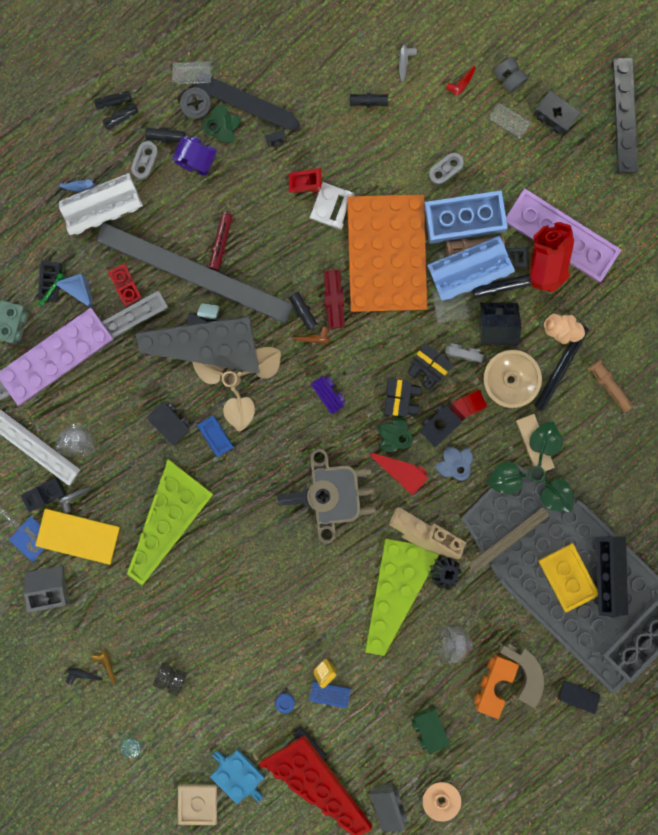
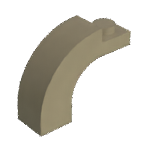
[498,643,544,709]

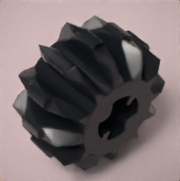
[428,556,462,590]

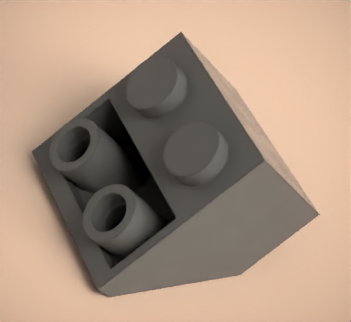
[24,565,70,613]
[370,782,407,831]

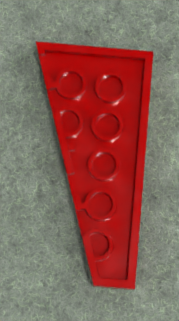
[258,735,373,835]

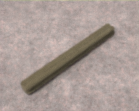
[468,508,549,573]

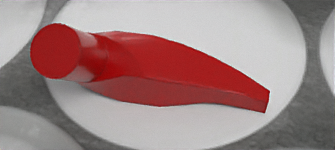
[446,66,476,96]

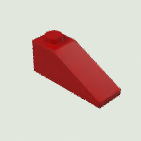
[370,453,428,495]

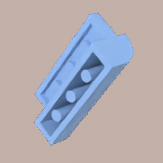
[428,236,515,301]

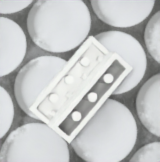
[59,173,143,235]

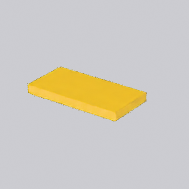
[35,509,120,565]

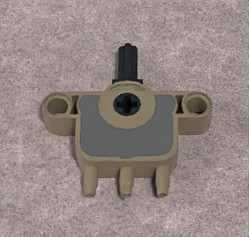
[277,449,376,543]

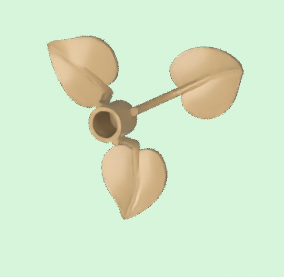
[192,347,281,431]

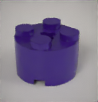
[172,136,217,176]

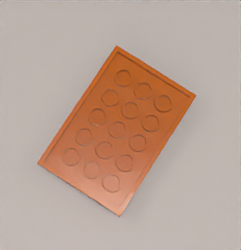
[347,195,427,312]

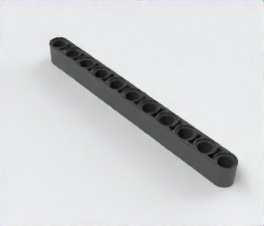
[95,223,293,323]

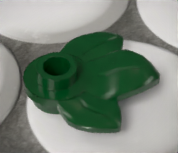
[203,105,241,143]
[378,416,413,453]

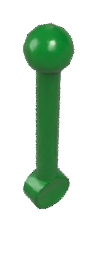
[38,273,65,307]

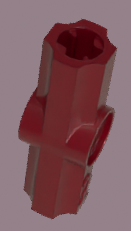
[324,270,345,329]

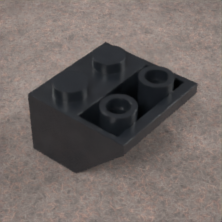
[479,302,522,345]

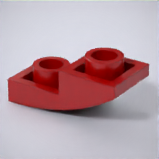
[108,263,142,307]

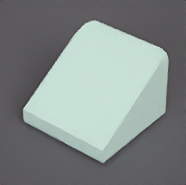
[197,304,220,320]

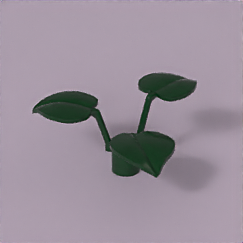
[487,422,574,512]

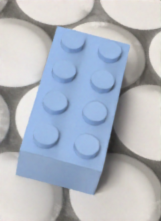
[424,190,508,244]

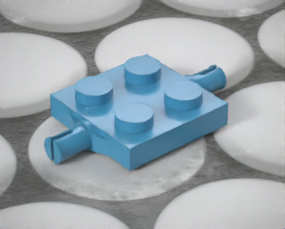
[210,749,265,804]

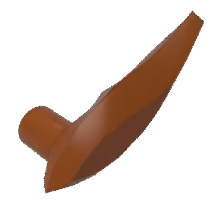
[293,327,330,343]

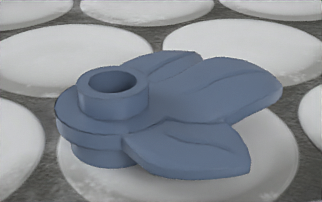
[435,446,473,481]

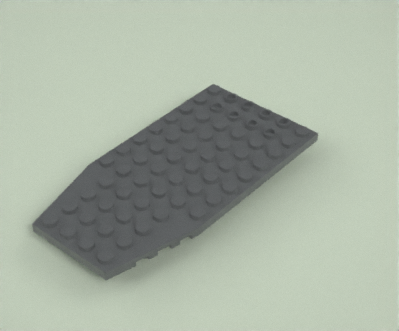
[461,463,658,694]

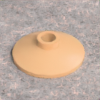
[423,782,461,821]

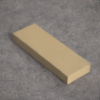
[516,414,555,471]

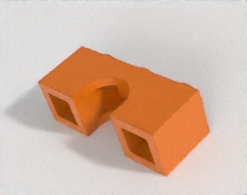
[474,654,519,719]

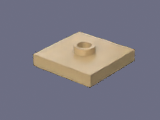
[178,784,217,825]

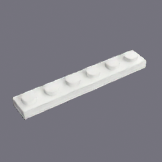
[0,410,80,486]

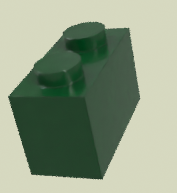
[412,706,450,754]

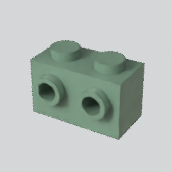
[0,300,29,345]

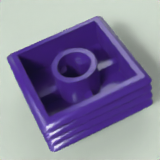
[311,376,346,415]

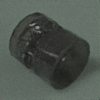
[153,663,188,696]

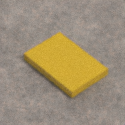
[538,543,598,613]

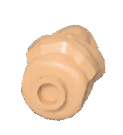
[544,313,585,344]

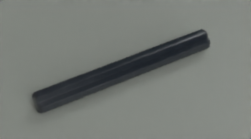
[535,325,589,411]

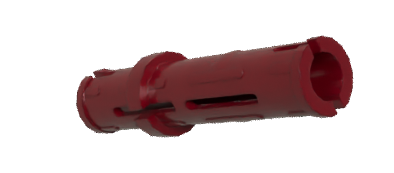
[208,212,233,271]

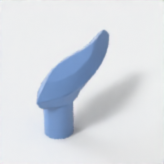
[60,180,96,192]

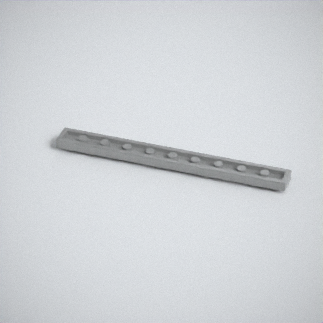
[0,291,169,400]

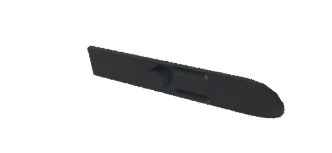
[194,73,300,130]

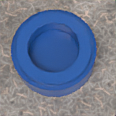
[275,693,295,713]

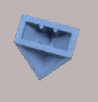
[56,274,93,308]

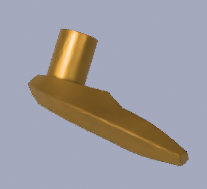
[92,650,115,685]

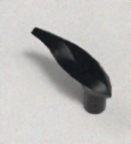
[66,668,103,685]

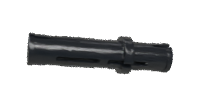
[472,274,531,298]

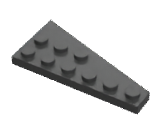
[136,316,260,373]

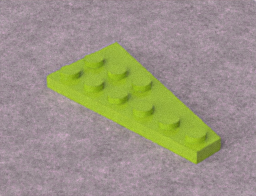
[127,459,214,586]
[365,538,439,656]

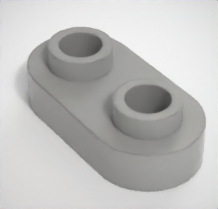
[131,141,158,180]
[429,153,464,185]
[445,343,484,363]

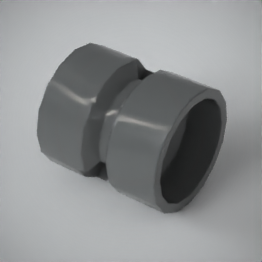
[493,57,529,94]

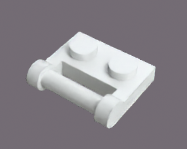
[310,182,355,230]

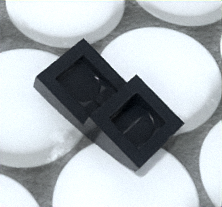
[21,477,66,512]

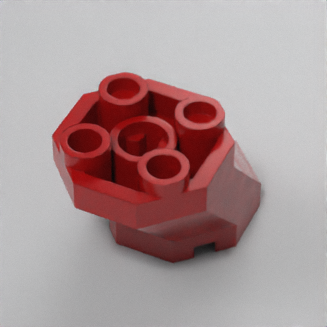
[529,222,575,292]

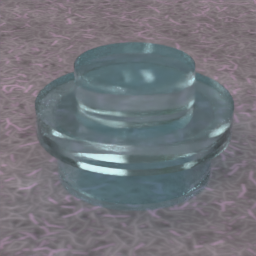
[121,738,140,758]

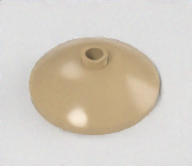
[483,350,542,408]

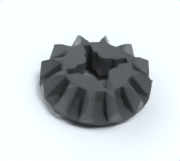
[180,88,211,119]

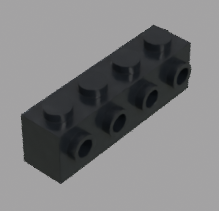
[596,536,629,617]

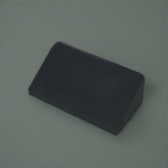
[557,680,600,714]

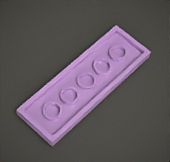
[506,188,621,283]
[0,308,114,406]

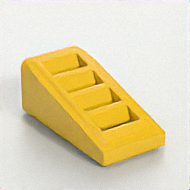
[313,659,336,688]

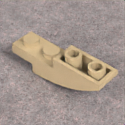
[389,507,466,559]

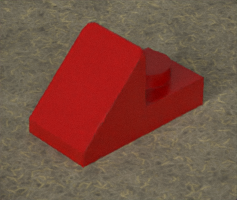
[289,168,322,193]
[452,390,488,417]

